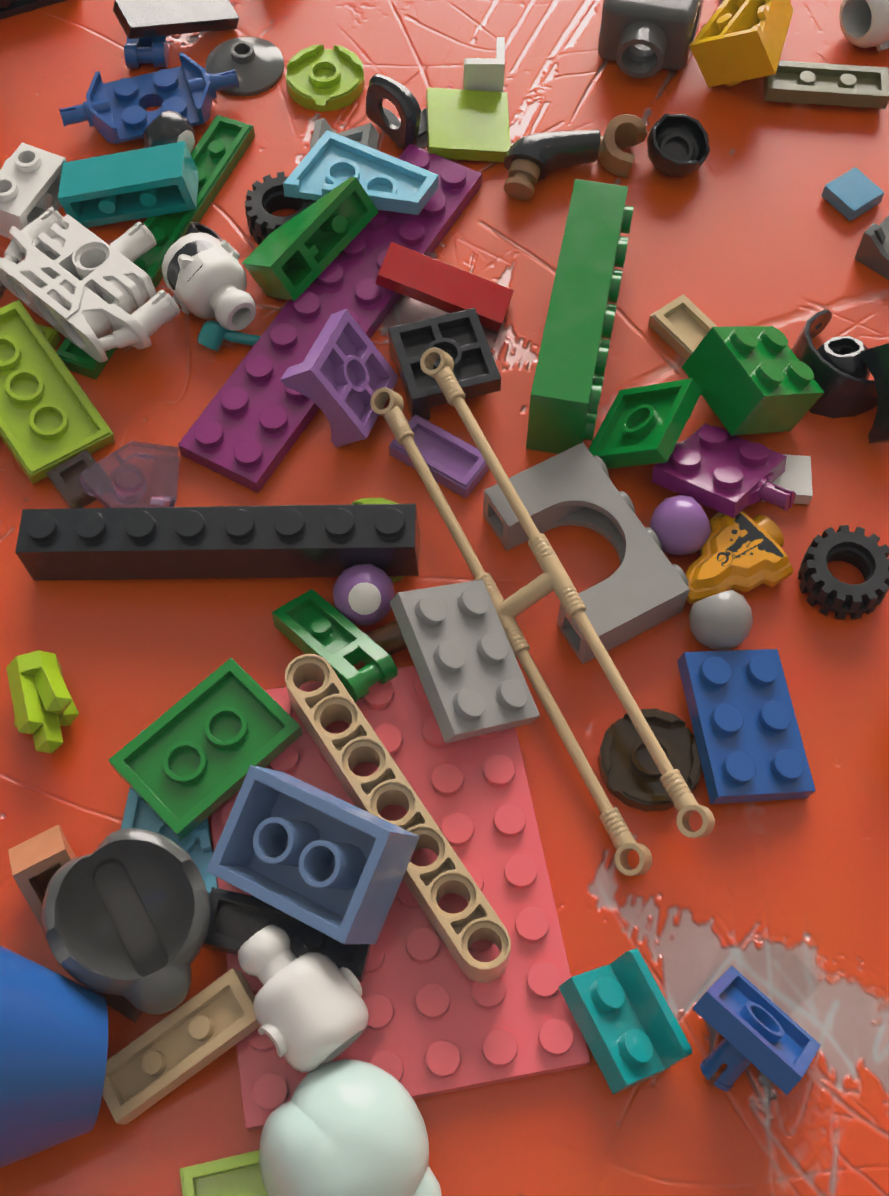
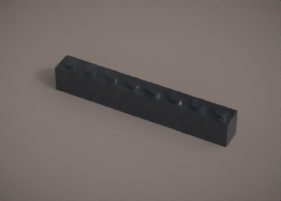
[15,504,420,581]

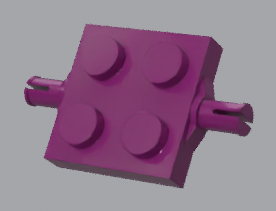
[652,423,796,518]

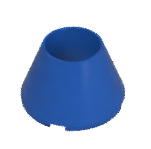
[0,945,108,1168]

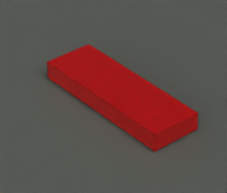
[375,242,514,332]

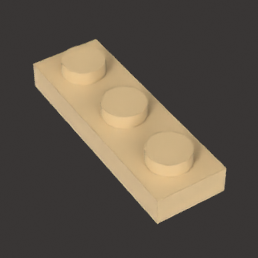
[102,968,260,1125]

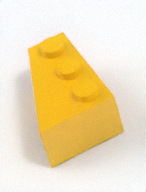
[689,0,794,87]

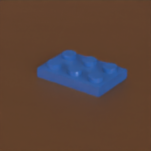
[677,649,816,804]

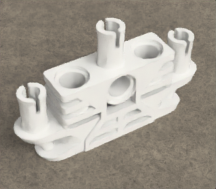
[0,207,180,363]

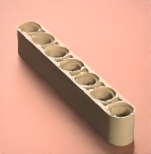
[285,654,511,983]

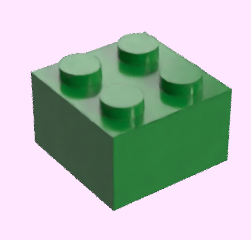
[682,326,824,436]

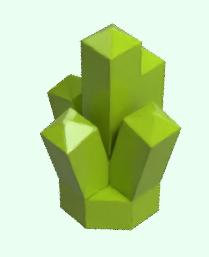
[6,650,79,754]

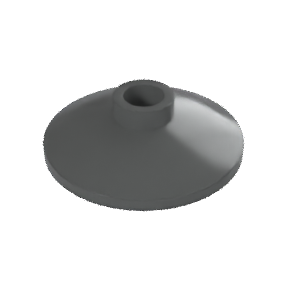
[205,37,284,96]

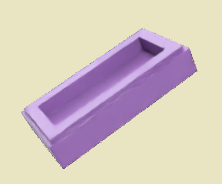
[389,414,489,498]

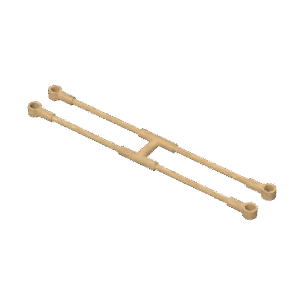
[370,347,715,876]

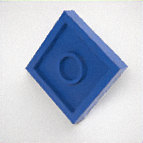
[692,965,821,1095]

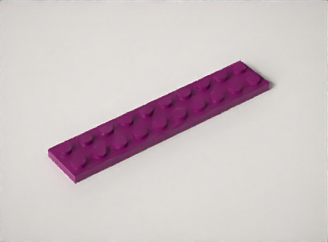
[178,144,482,493]

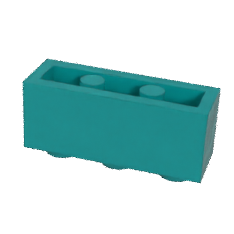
[58,141,199,228]

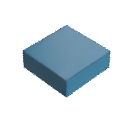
[821,167,885,221]

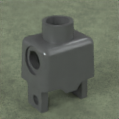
[598,0,704,78]

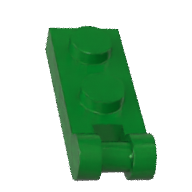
[272,589,398,702]

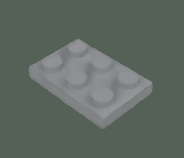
[390,579,540,743]

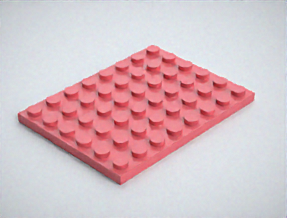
[210,665,590,1131]

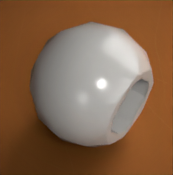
[688,590,753,650]

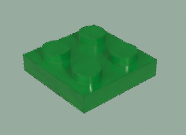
[588,378,702,469]

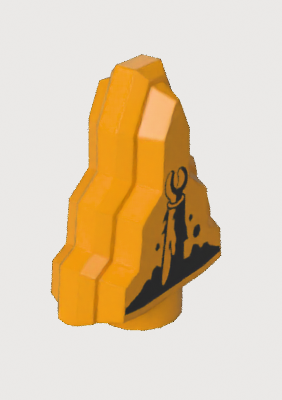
[686,511,794,604]

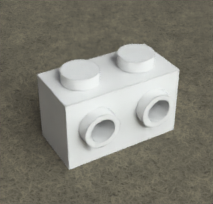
[0,142,67,238]

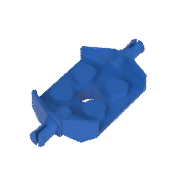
[59,52,239,144]

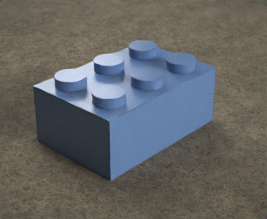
[206,765,419,944]

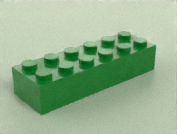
[526,179,634,454]

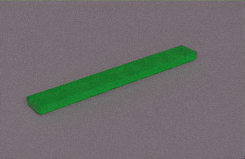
[56,115,255,380]

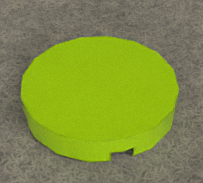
[285,45,365,112]

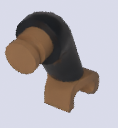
[504,114,648,200]

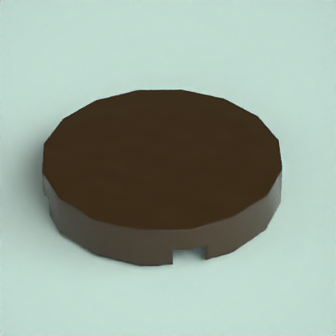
[598,709,702,811]

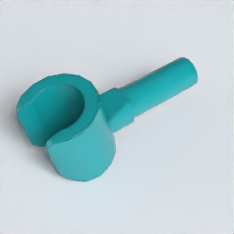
[198,320,261,351]

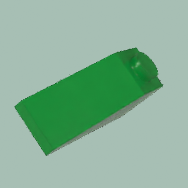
[242,177,378,301]

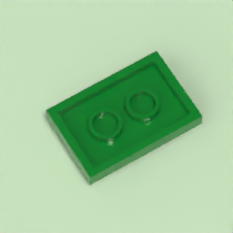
[108,658,302,841]

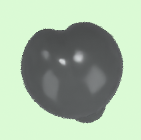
[41,828,211,1015]

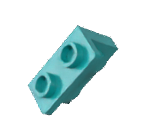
[559,949,692,1095]

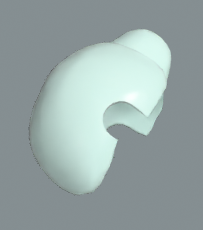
[259,1059,442,1196]

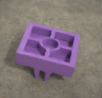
[280,309,399,447]

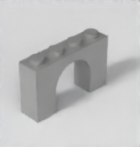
[483,442,690,664]

